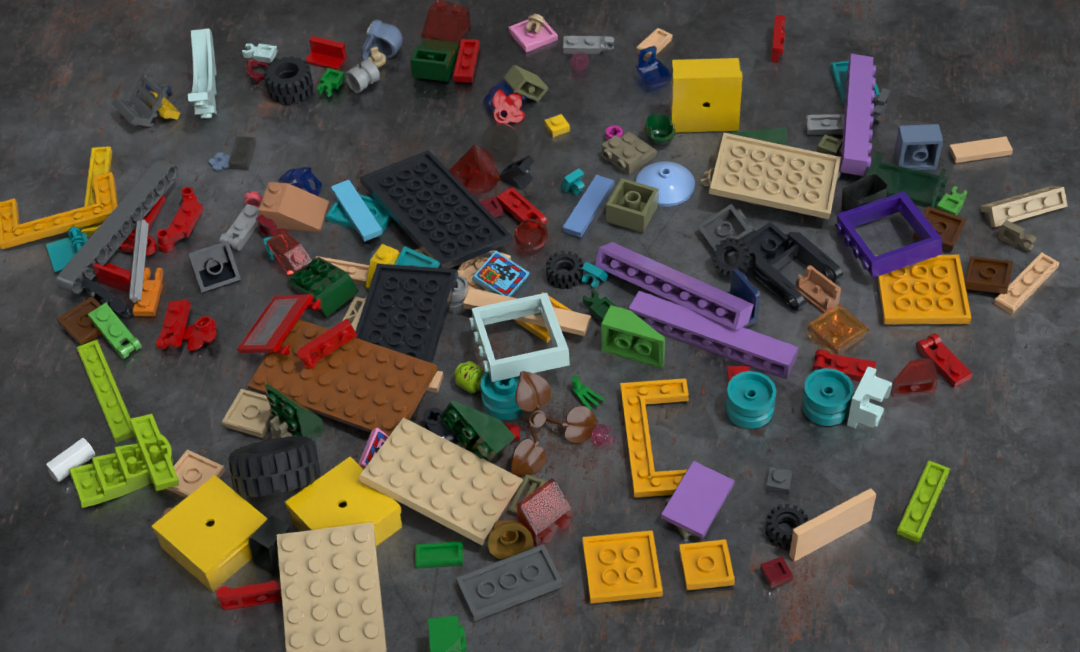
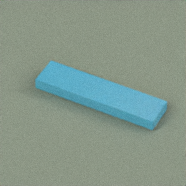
[331,180,383,241]

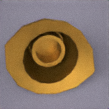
[487,519,533,560]

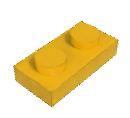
[144,91,181,119]

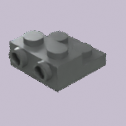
[697,204,755,251]

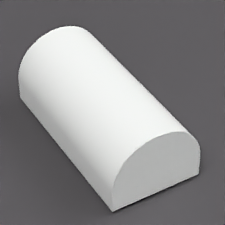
[46,438,96,483]

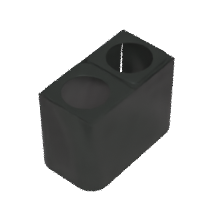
[841,174,887,212]
[249,515,291,575]

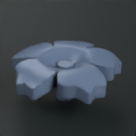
[208,152,233,171]

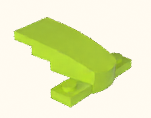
[70,414,179,508]

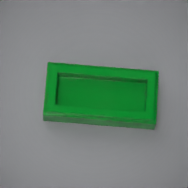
[415,541,463,569]

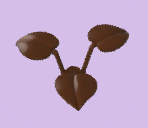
[511,371,598,477]

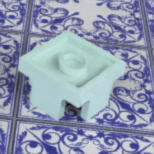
[847,366,892,429]

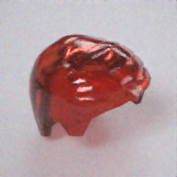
[514,219,548,252]

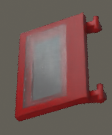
[237,294,321,356]

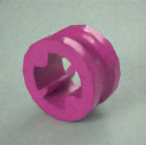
[606,126,623,141]

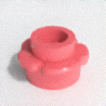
[244,191,263,207]

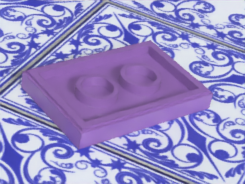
[661,461,735,539]

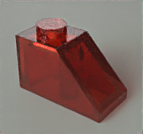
[266,230,312,276]
[891,358,939,397]

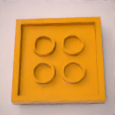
[582,530,663,603]

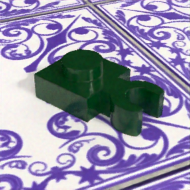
[583,290,617,323]

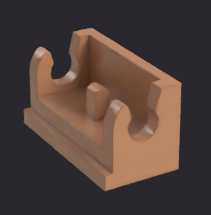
[795,265,841,315]

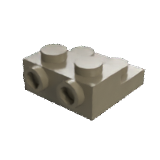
[602,132,657,175]

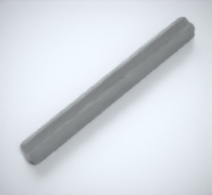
[129,220,149,303]

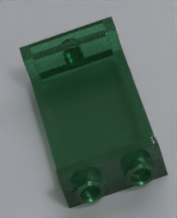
[866,151,948,208]

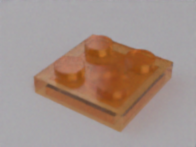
[807,304,870,355]

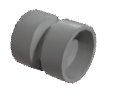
[344,59,380,93]
[448,275,468,314]

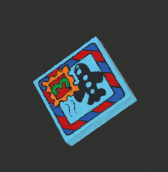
[472,251,530,297]

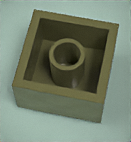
[606,178,659,233]

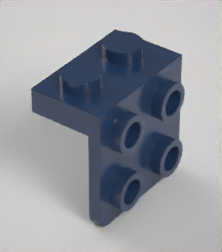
[727,268,760,328]

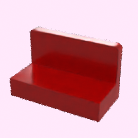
[305,36,347,70]
[93,263,131,293]

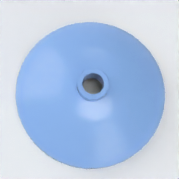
[636,161,695,207]

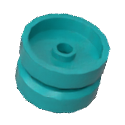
[802,368,854,426]
[725,371,777,429]
[481,372,523,420]

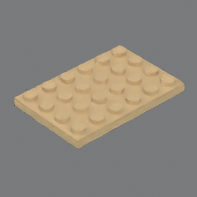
[709,133,841,219]
[359,417,523,545]
[277,522,387,652]

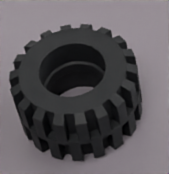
[264,56,313,105]

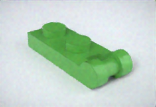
[88,303,142,359]

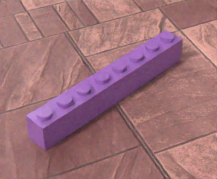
[840,54,876,176]
[595,242,754,330]
[628,291,798,379]

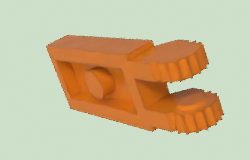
[133,267,164,316]

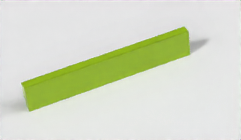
[77,340,134,443]

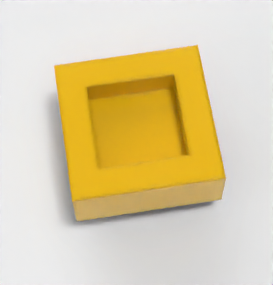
[544,114,570,137]

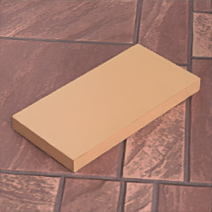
[789,488,876,562]

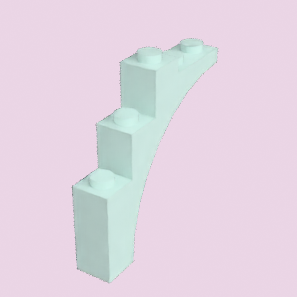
[188,29,217,119]

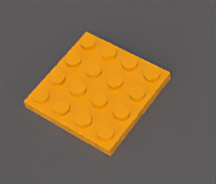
[875,255,971,324]

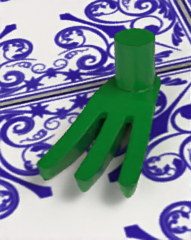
[571,376,605,410]

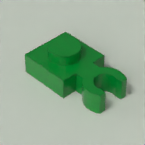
[317,68,345,97]

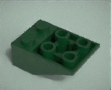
[410,39,461,81]
[287,257,359,317]
[265,384,325,441]
[440,400,515,462]

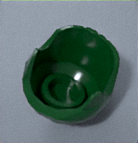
[644,114,675,145]

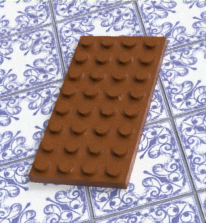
[247,319,438,436]

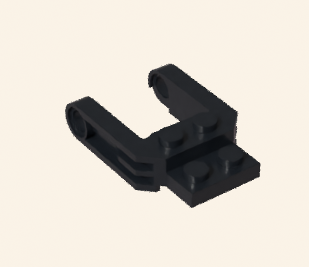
[742,222,843,311]

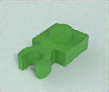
[936,186,967,216]

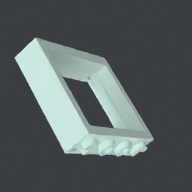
[469,293,570,382]

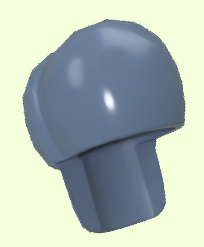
[362,20,403,60]

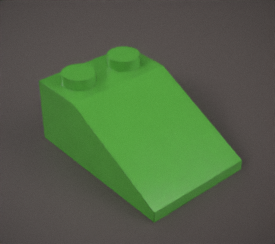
[602,305,665,369]

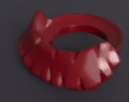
[246,58,269,83]

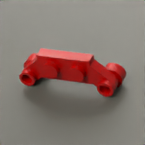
[157,187,204,253]

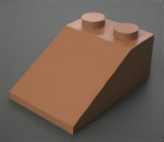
[258,182,330,233]

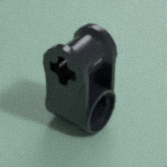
[424,408,459,444]

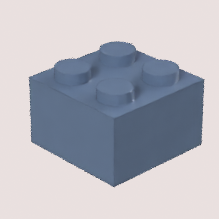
[894,124,943,171]

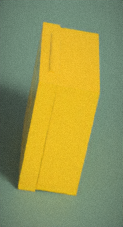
[670,58,743,133]
[285,456,402,546]
[152,475,267,593]

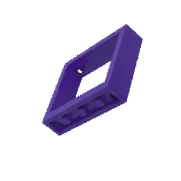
[835,192,942,278]

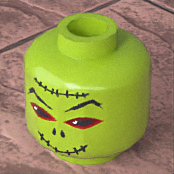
[454,361,485,393]

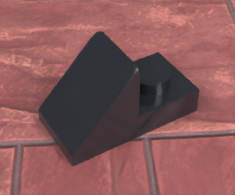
[497,155,534,189]

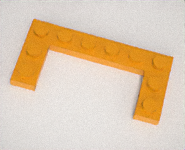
[0,172,119,249]
[620,378,689,498]

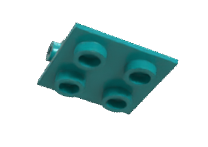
[46,227,88,273]

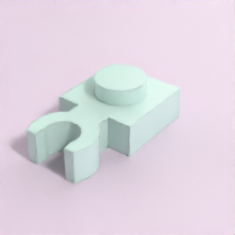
[242,44,277,63]

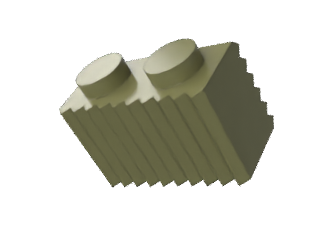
[504,65,548,102]

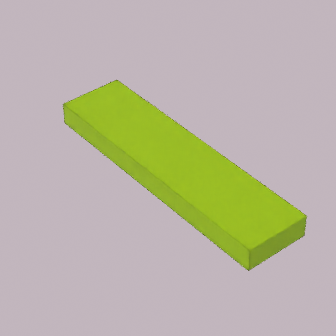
[896,460,950,543]

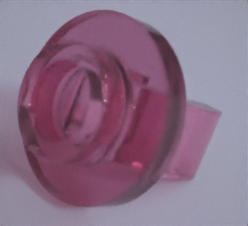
[571,52,589,71]
[592,424,617,447]

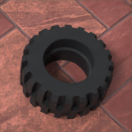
[228,436,321,497]

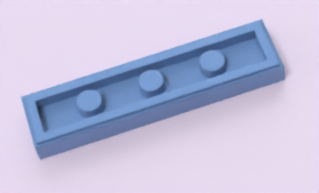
[563,175,614,238]

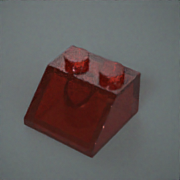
[422,0,471,43]
[449,145,501,196]
[517,478,572,547]

